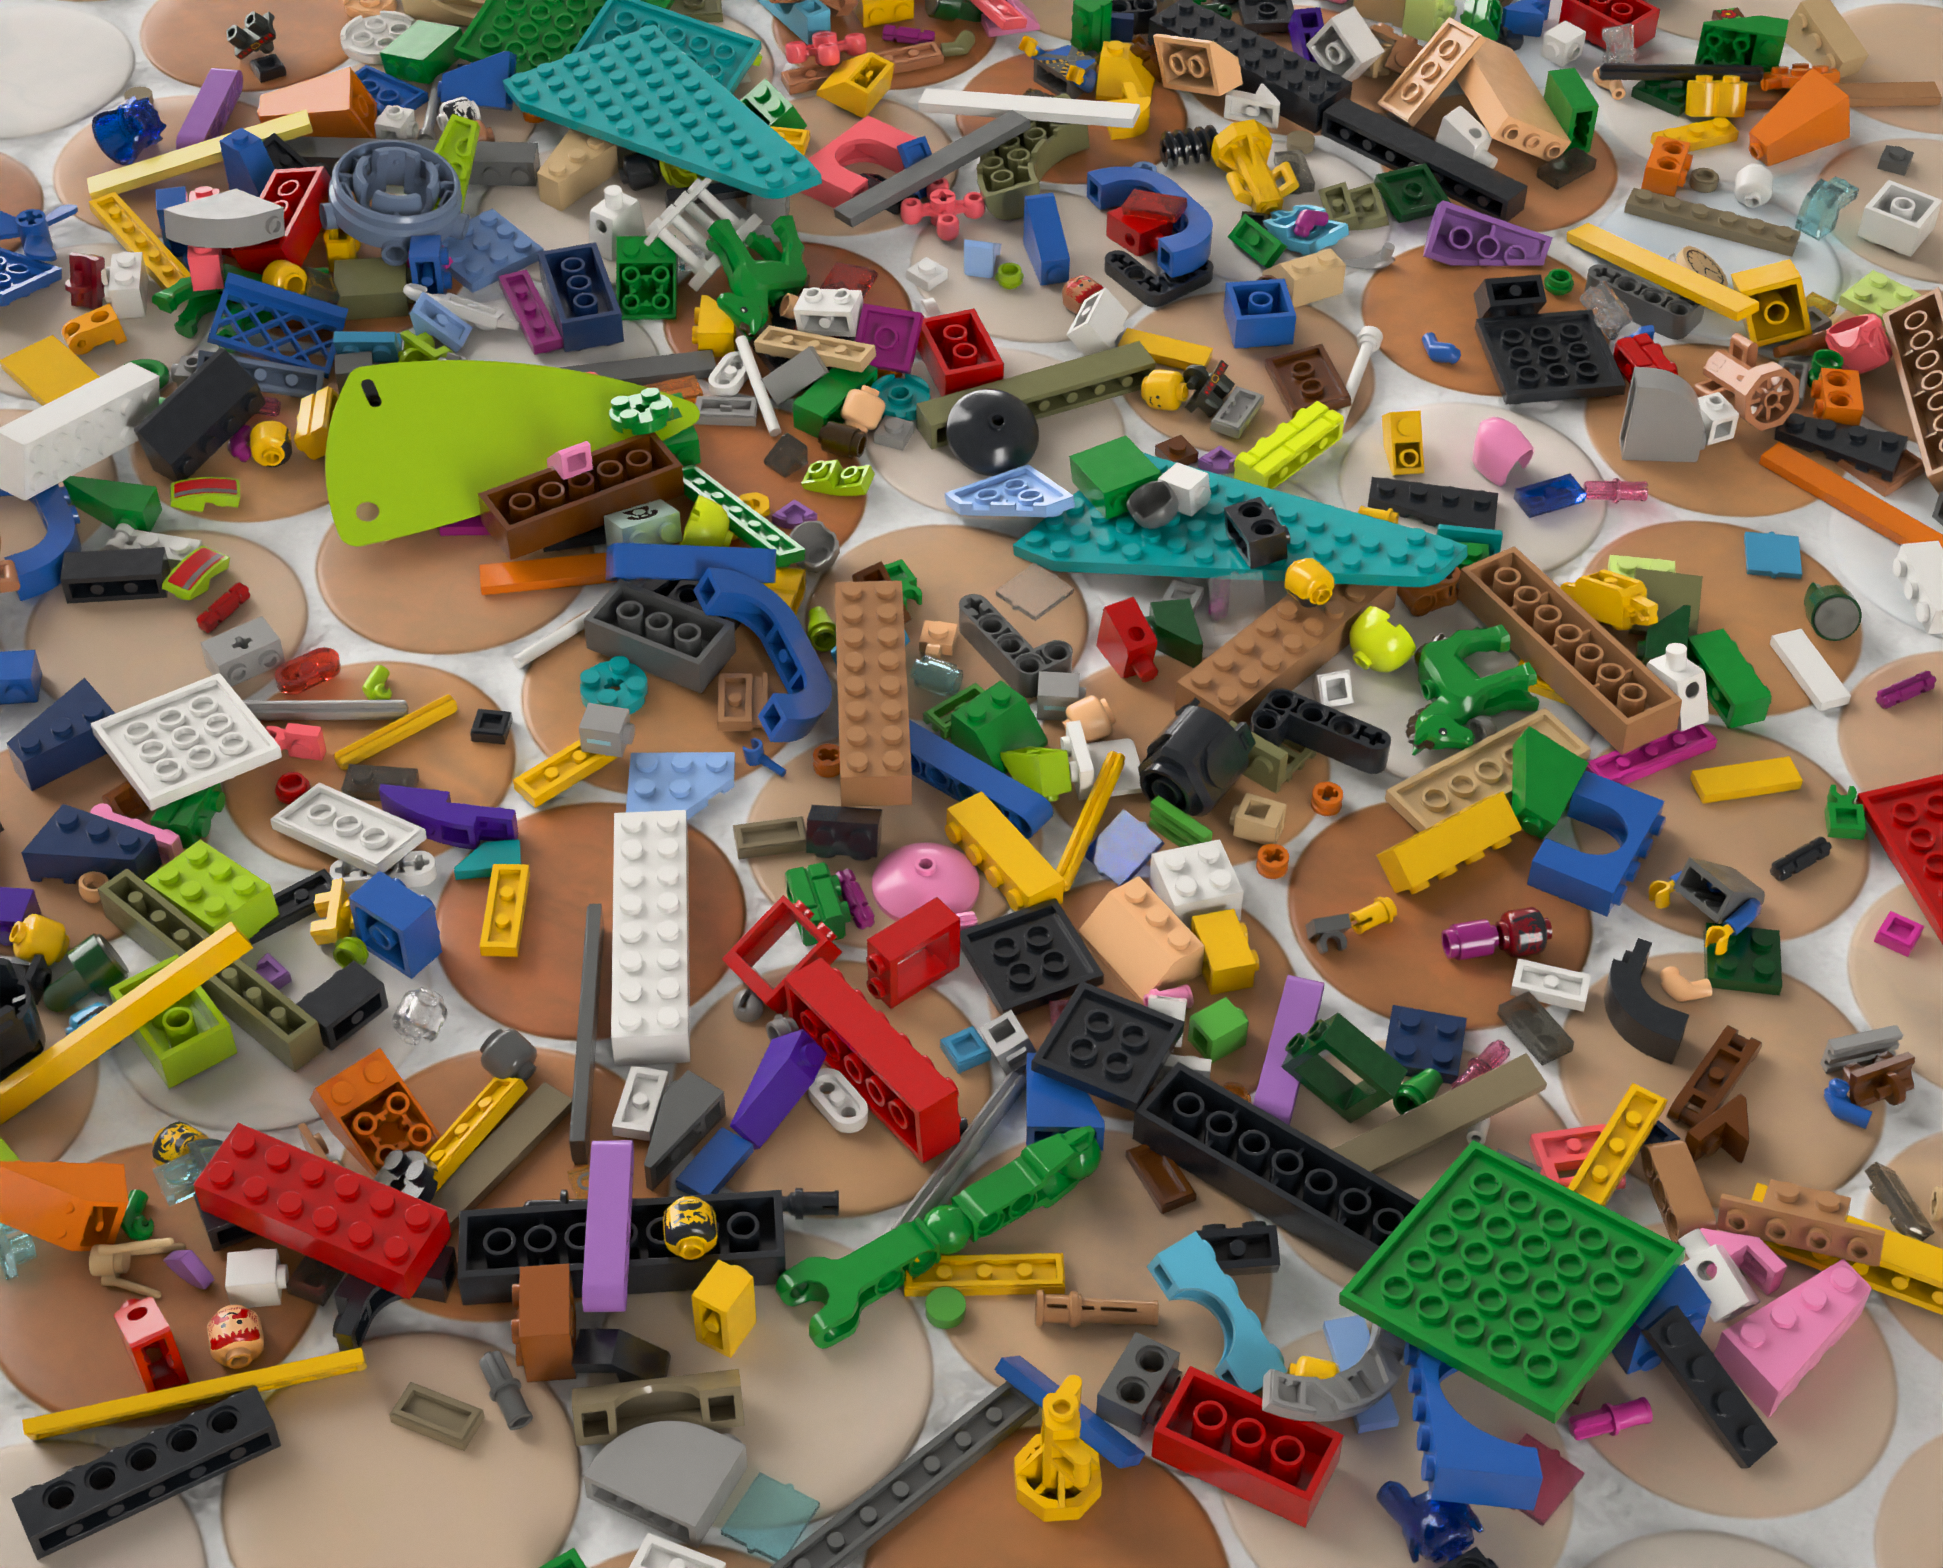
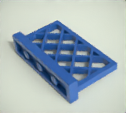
[207,272,348,379]

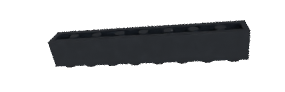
[1321,97,1528,222]

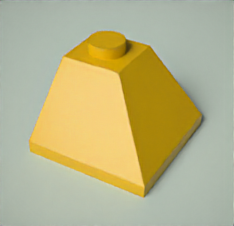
[1095,41,1155,101]

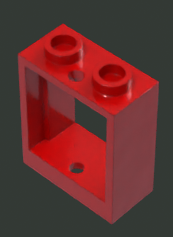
[722,895,842,1015]
[866,897,960,1009]

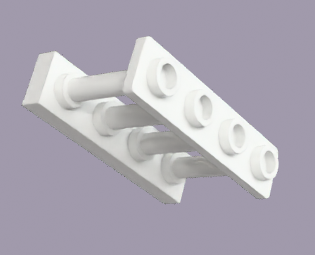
[644,177,763,292]

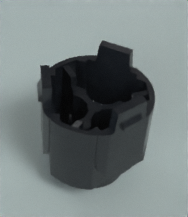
[1138,697,1256,817]
[0,958,46,1082]

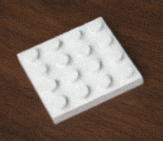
[91,673,282,811]

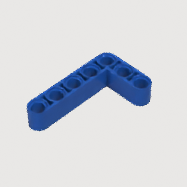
[606,543,776,583]

